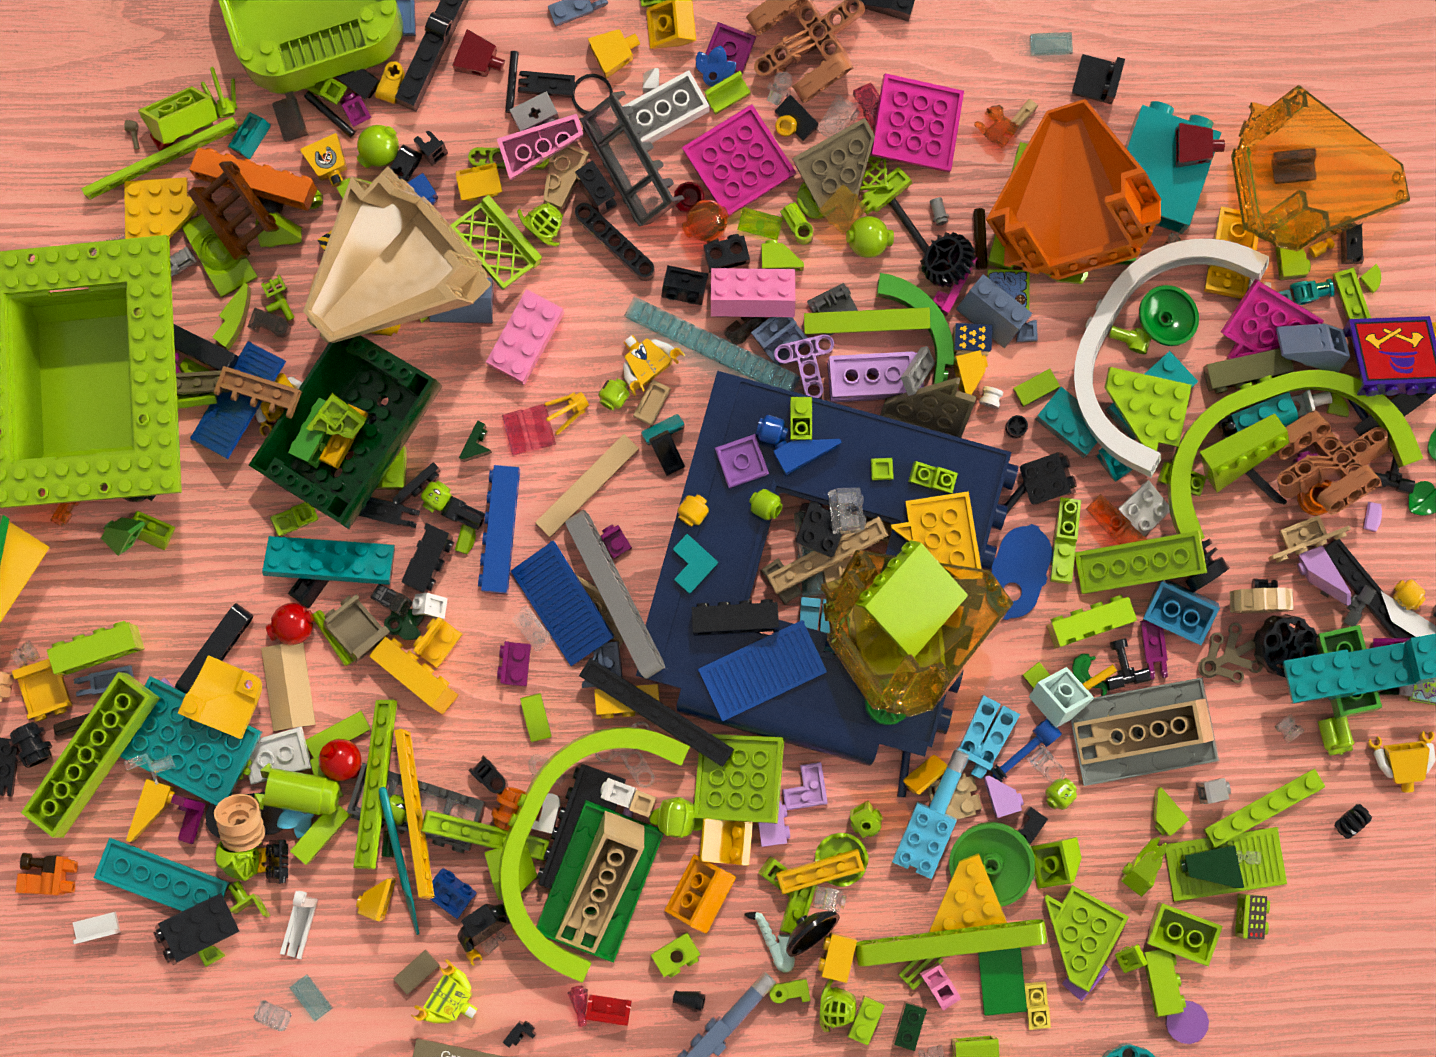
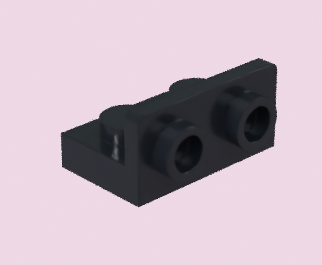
[661,265,708,305]

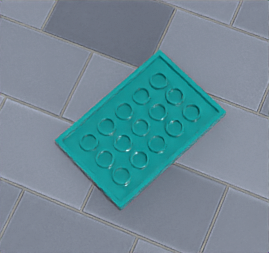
[120,676,262,806]

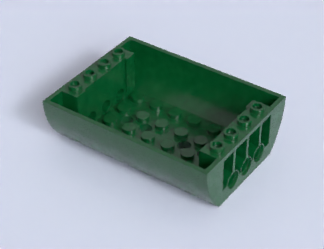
[249,335,442,529]

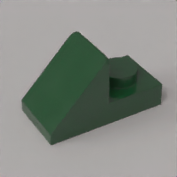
[459,420,492,462]

